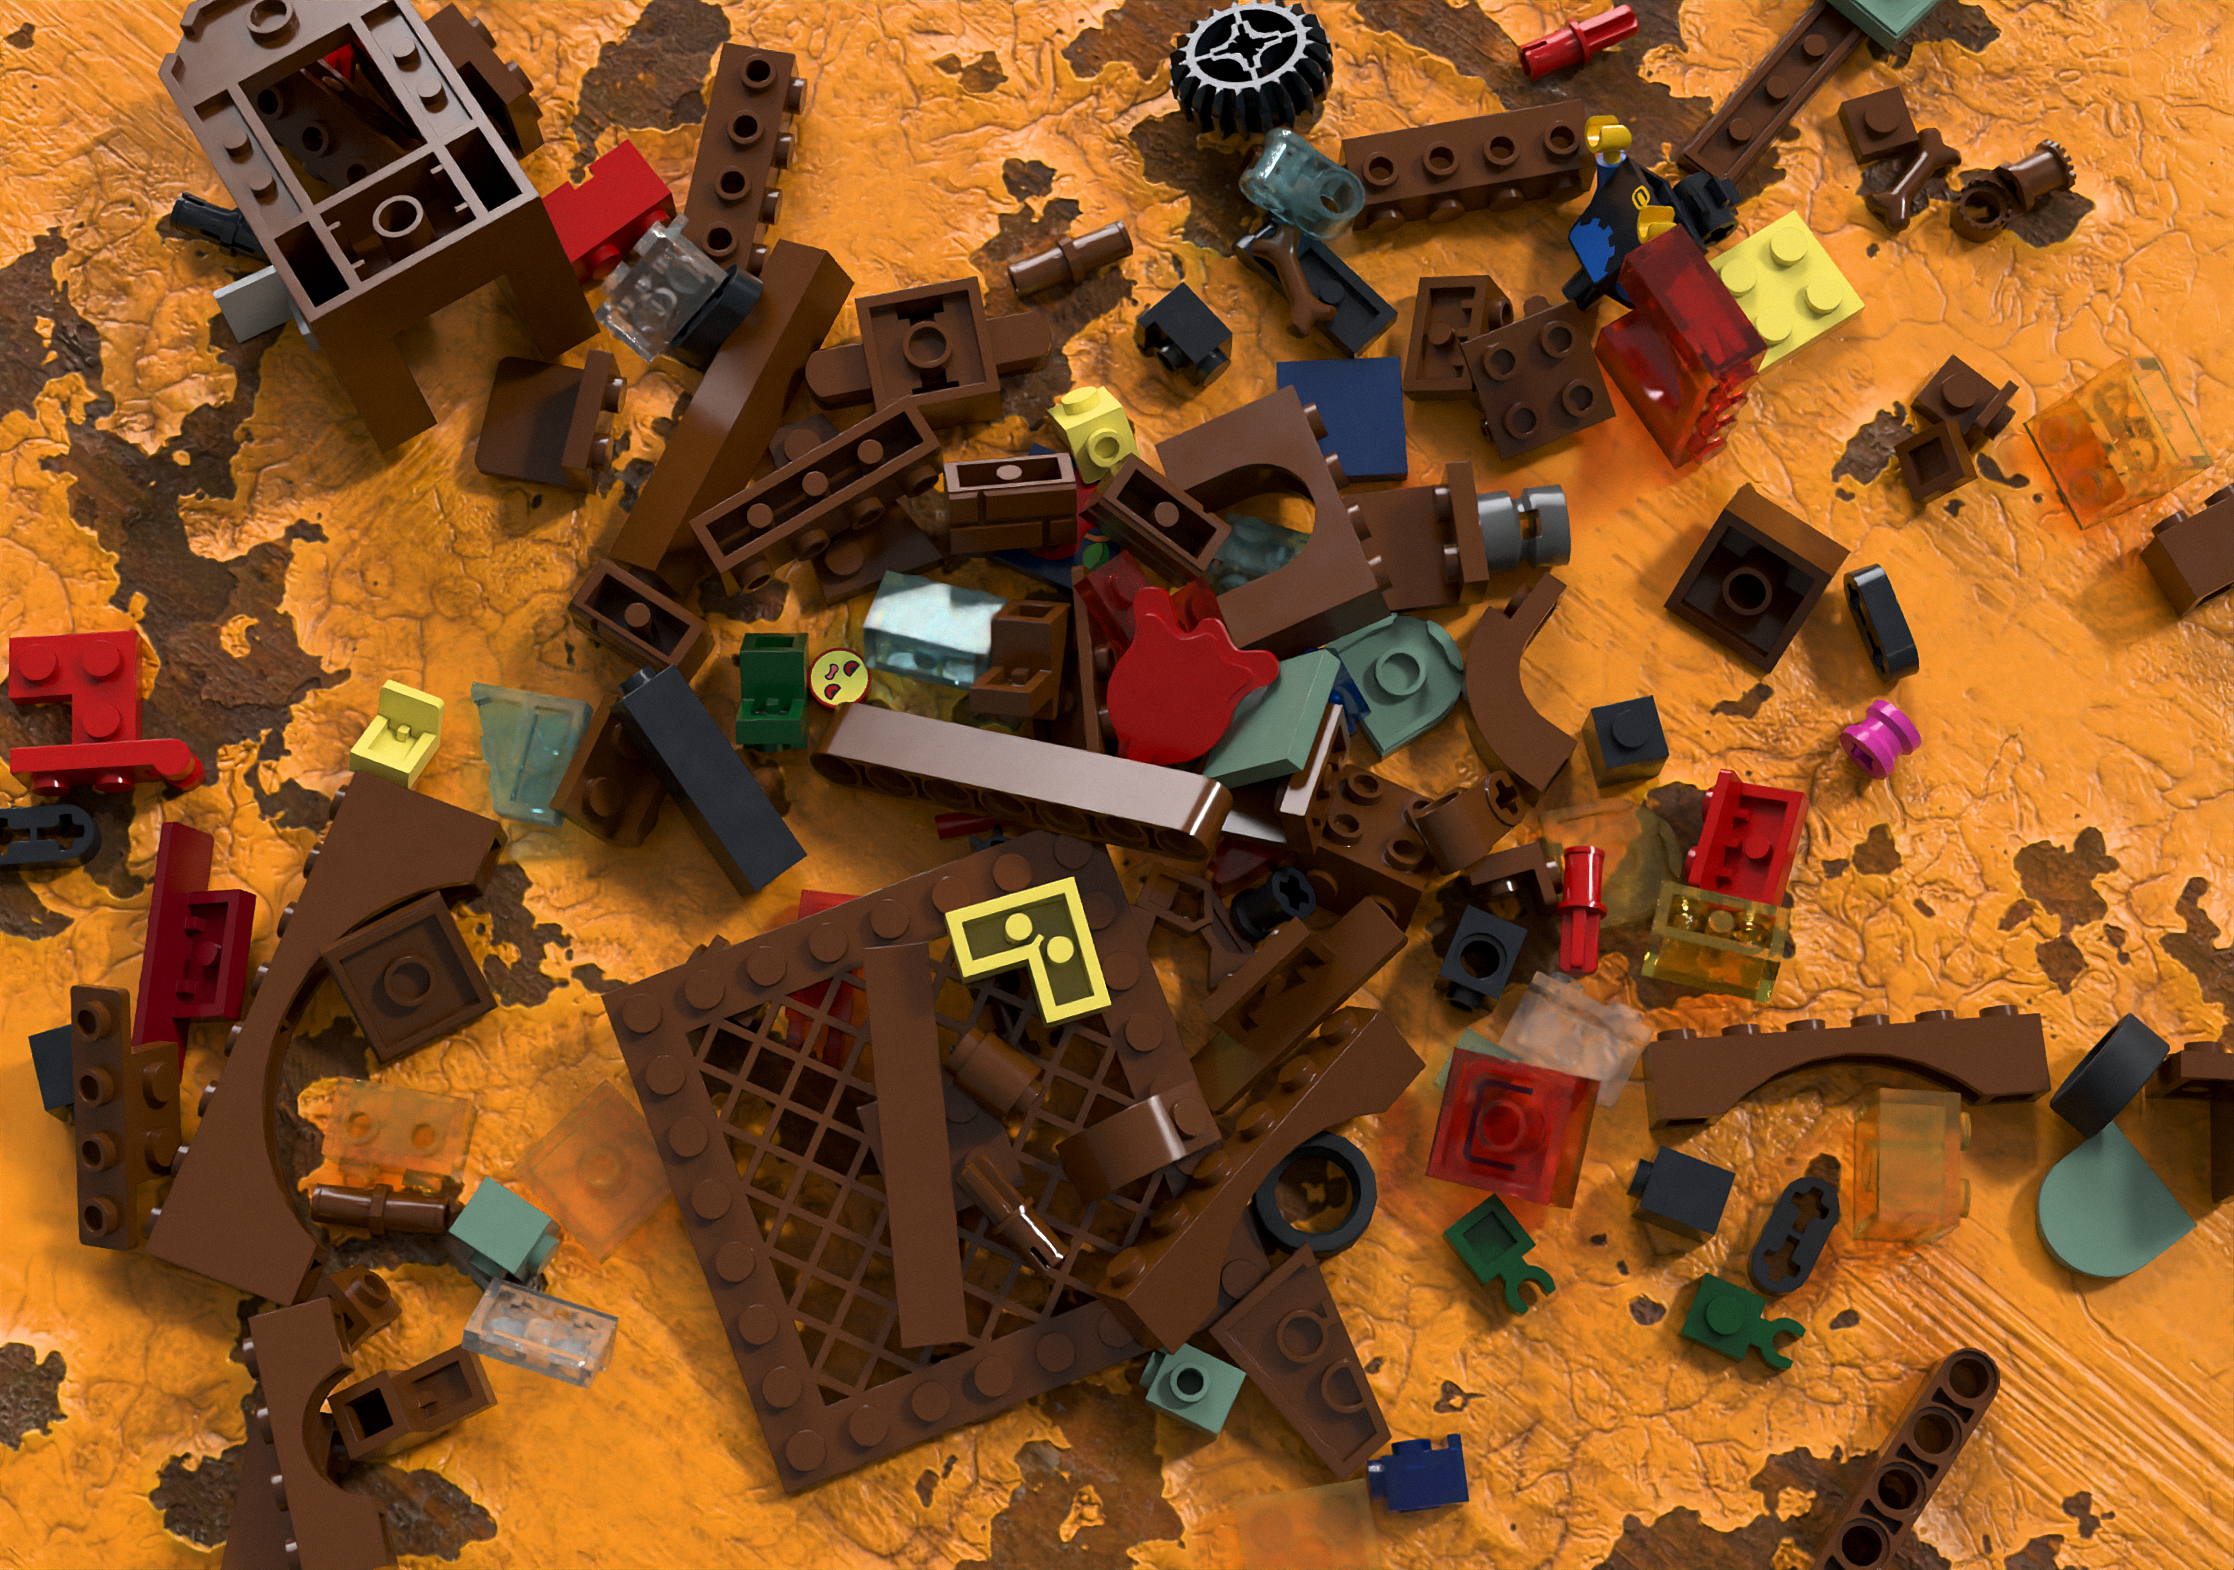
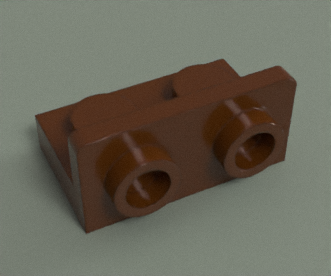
[1402,275,1514,412]
[548,695,667,848]

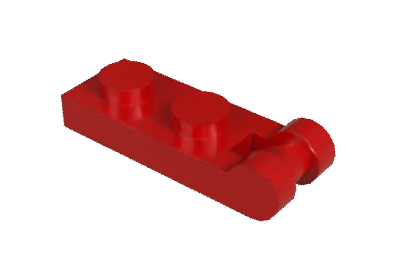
[10,738,206,797]

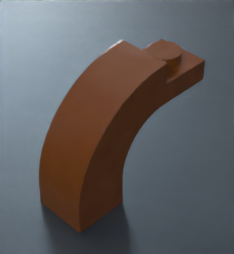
[1460,571,1578,808]

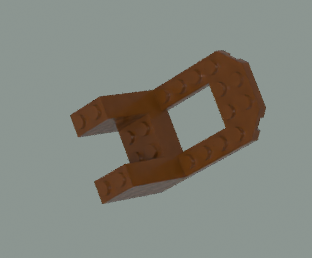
[157,0,601,454]

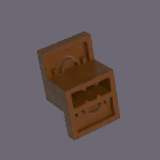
[348,3,545,157]

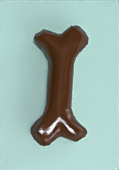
[1864,128,1962,232]
[1251,223,1337,339]

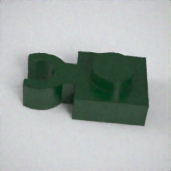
[1441,1193,1556,1317]
[1677,1272,1806,1371]

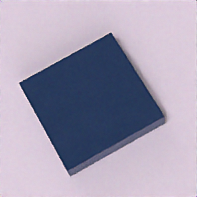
[1275,357,1408,483]

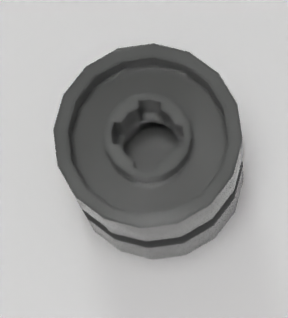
[1476,484,1571,574]

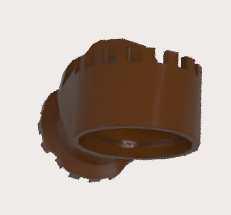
[1950,139,2076,243]

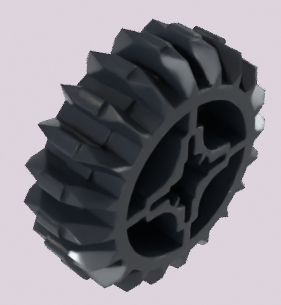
[1169,0,1334,142]

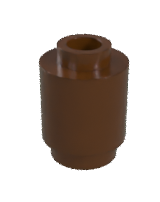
[943,1025,1045,1121]

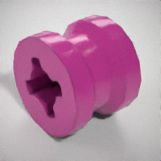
[1839,700,1922,780]

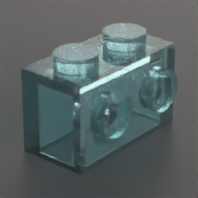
[863,570,1008,691]

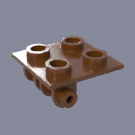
[1459,299,1616,461]

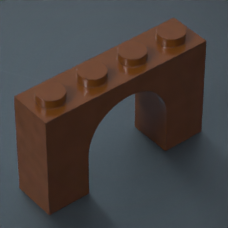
[1154,384,1394,662]

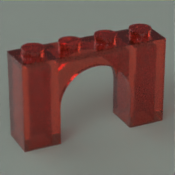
[1593,223,1769,470]

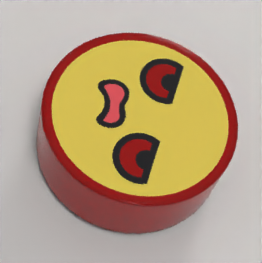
[808,648,872,713]

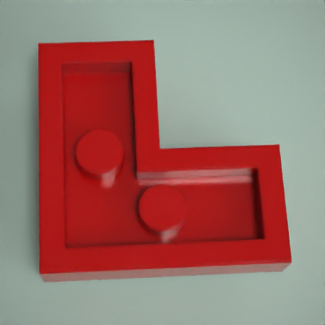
[9,630,142,744]

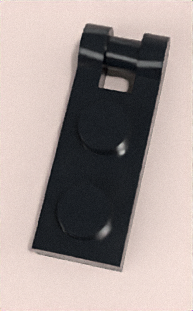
[1231,204,1398,359]

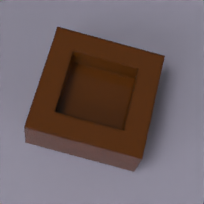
[1837,86,1919,165]
[1894,420,1978,504]

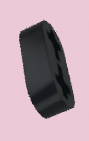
[670,264,763,366]
[1843,563,1919,684]
[0,804,103,872]
[1746,1177,1840,1297]

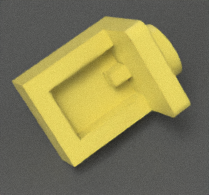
[1047,386,1141,484]
[348,680,444,789]

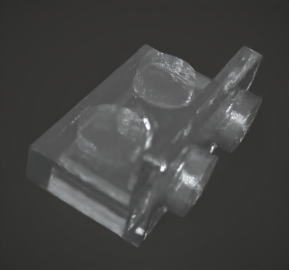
[593,212,728,364]
[1495,971,1653,1111]
[462,1277,619,1389]

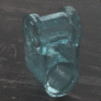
[1239,128,1366,241]

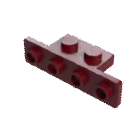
[131,821,257,1084]

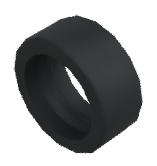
[2049,1013,2170,1139]
[1252,1130,1378,1259]

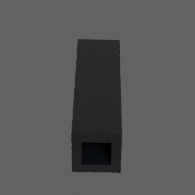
[609,663,807,897]

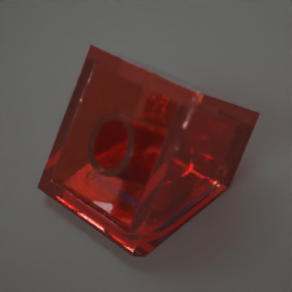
[1425,1047,1601,1209]

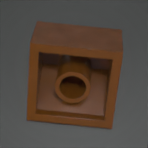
[1663,484,1851,674]

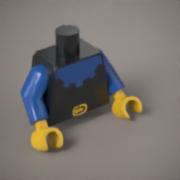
[1562,115,1709,313]

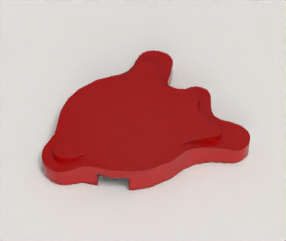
[1106,586,1280,767]

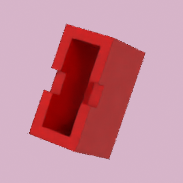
[542,139,678,286]

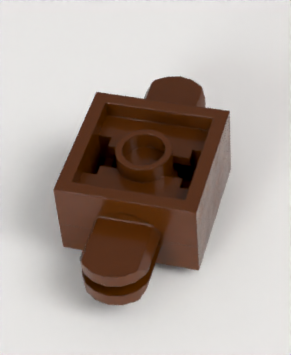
[806,276,1052,431]

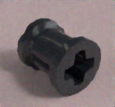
[1230,866,1316,945]

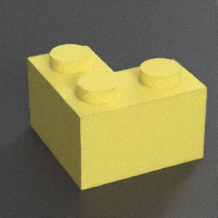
[945,876,1111,1029]

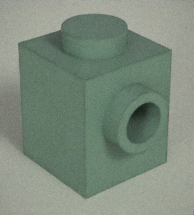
[449,1176,561,1283]
[1139,1343,1247,1440]

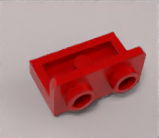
[1685,769,1810,920]

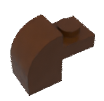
[969,599,1073,723]
[1055,1079,1223,1205]
[327,1342,498,1461]

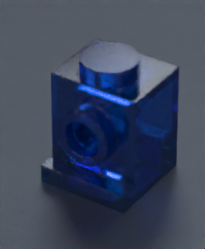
[1366,1433,1469,1515]

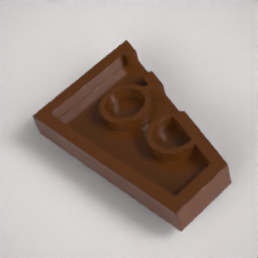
[768,413,945,607]
[1208,1240,1392,1482]

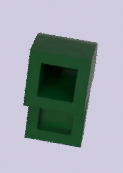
[735,633,810,752]

